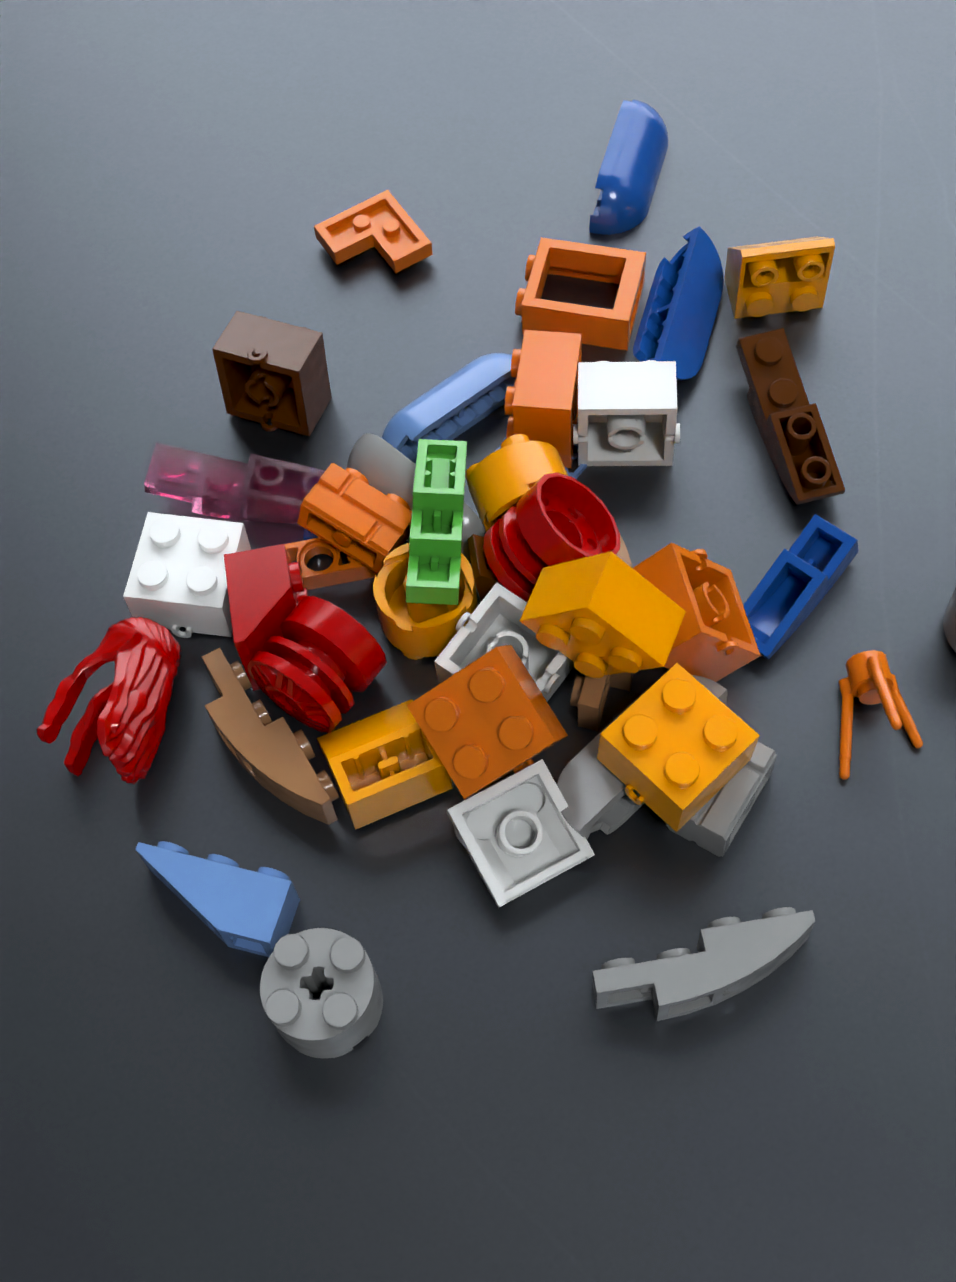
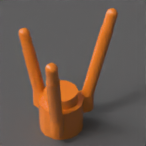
[838,650,923,780]

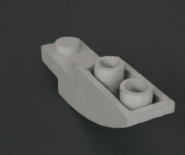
[592,907,815,1021]

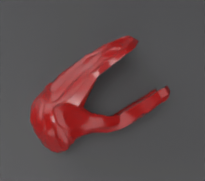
[36,617,181,784]

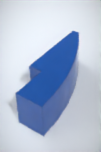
[743,514,859,660]

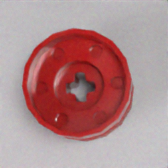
[483,472,620,602]
[247,596,387,733]

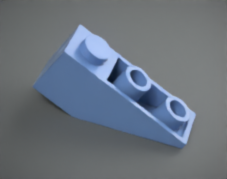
[135,841,300,957]

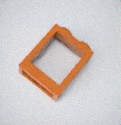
[515,237,646,351]

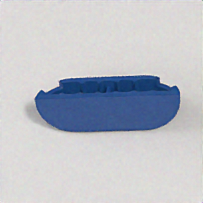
[589,99,668,235]
[633,226,724,381]

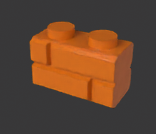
[297,463,412,573]

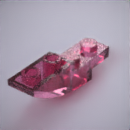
[144,443,326,523]

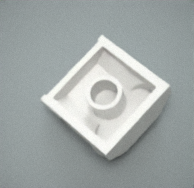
[446,759,595,908]

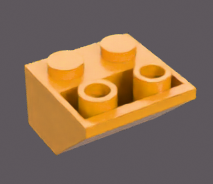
[724,237,835,319]
[317,699,453,830]

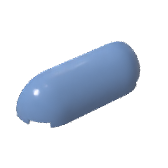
[382,353,517,464]

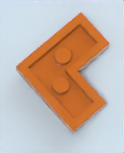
[314,190,433,273]

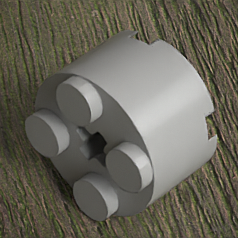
[260,928,383,1058]

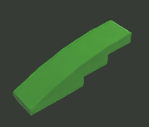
[406,439,467,605]

